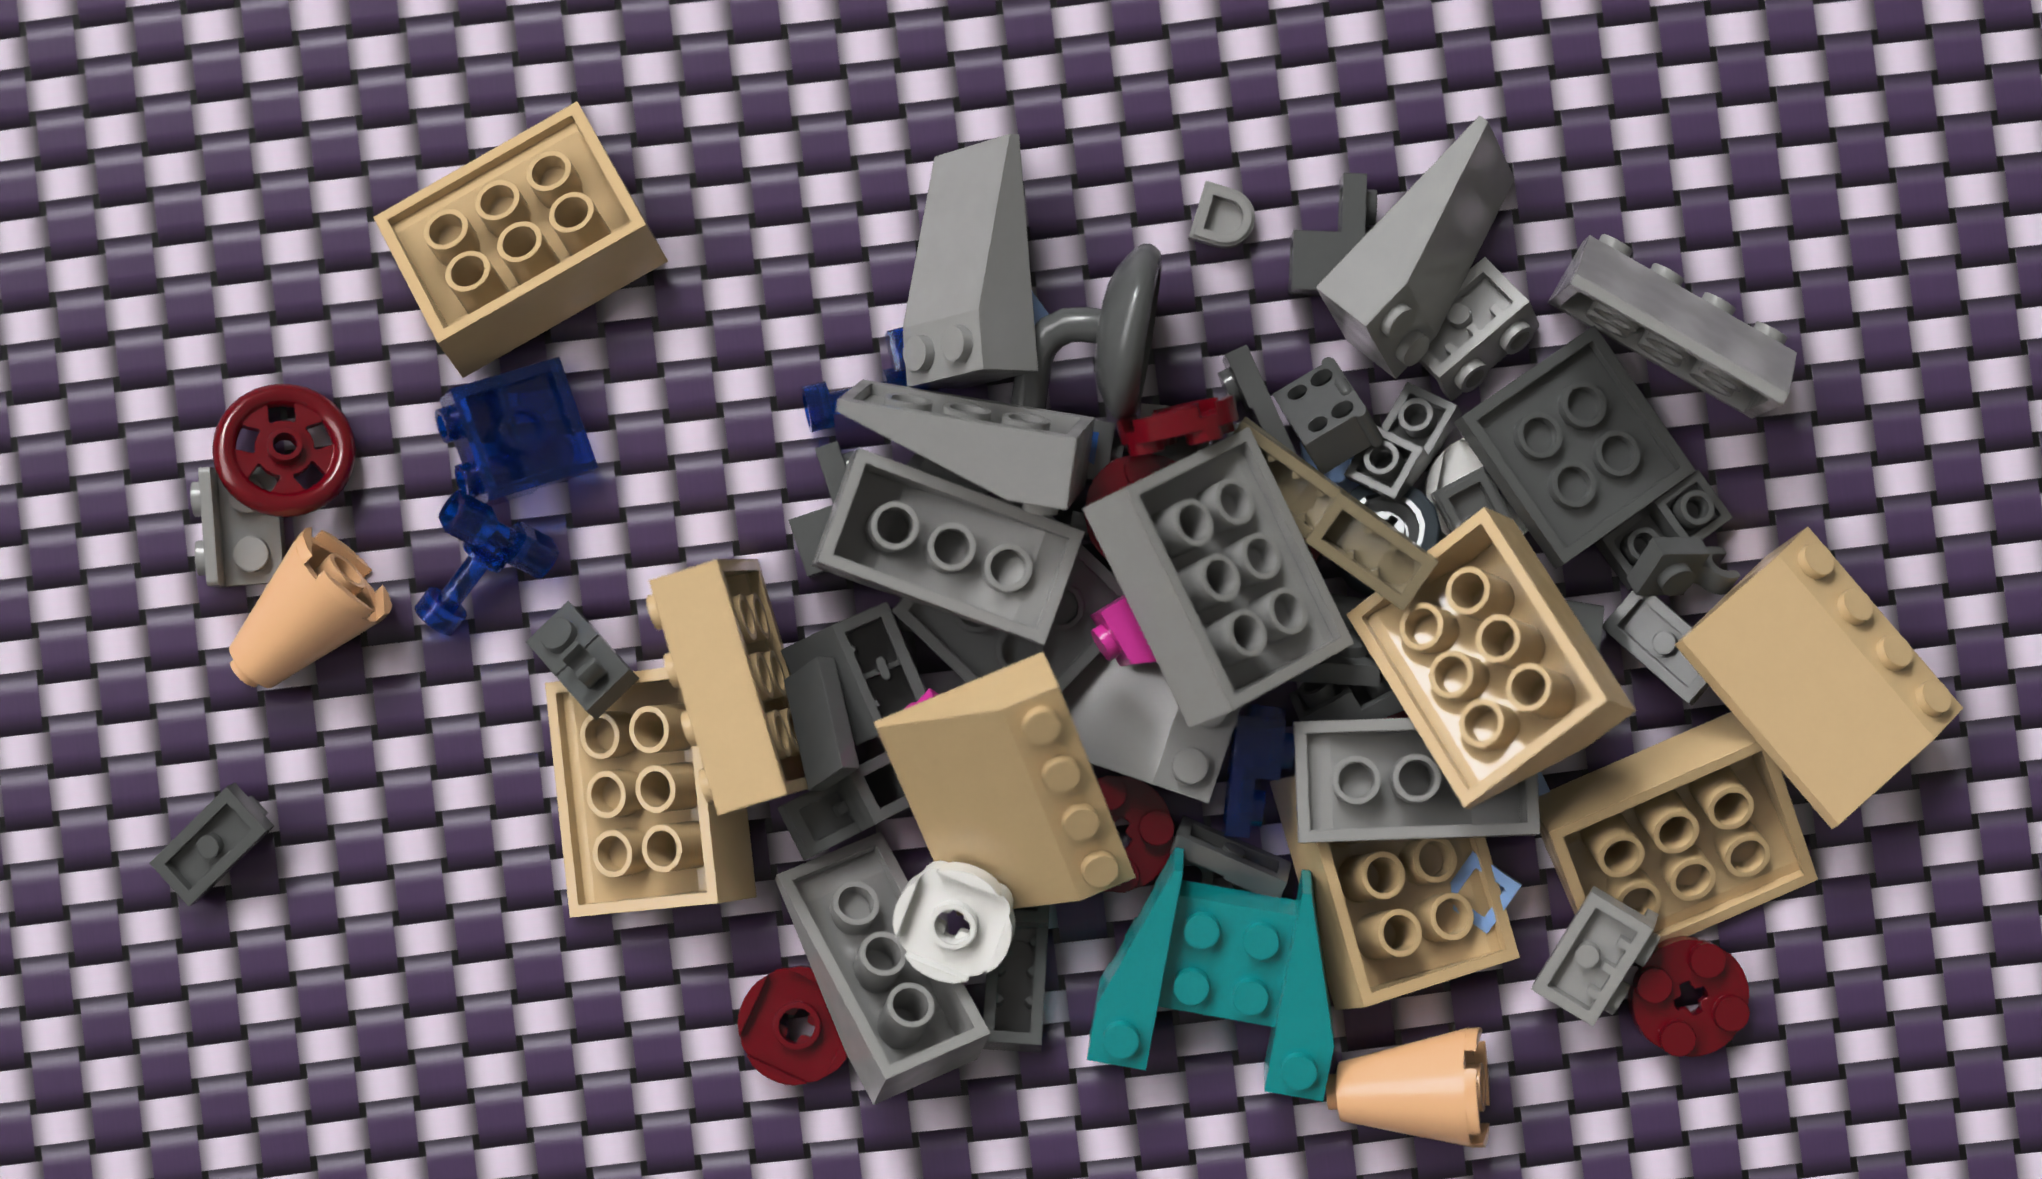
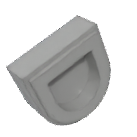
[1188,181,1255,249]

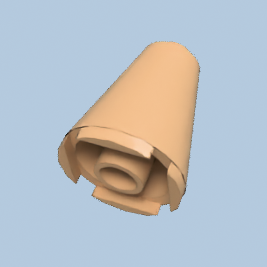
[229,527,392,688]
[1326,1027,1490,1148]

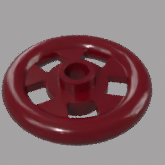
[212,384,356,517]

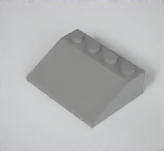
[1548,234,1797,419]
[1082,427,1354,728]

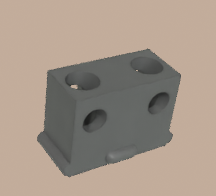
[1272,357,1383,474]

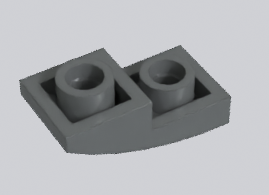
[1344,382,1462,502]
[1594,469,1733,591]
[1289,676,1404,722]

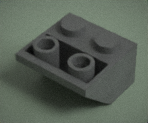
[781,602,927,747]

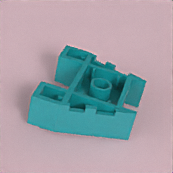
[1087,847,1334,1102]

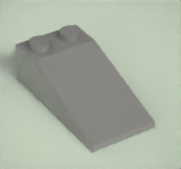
[1316,116,1515,379]
[903,134,1038,389]
[836,379,1095,516]
[811,448,1085,645]
[1061,652,1242,803]
[1293,718,1540,843]
[775,831,991,1105]

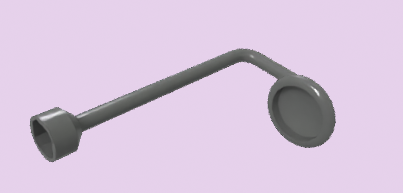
[997,244,1604,652]

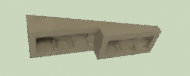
[1233,417,1439,611]

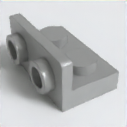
[1419,257,1539,401]
[190,467,286,588]
[1531,886,1661,1026]

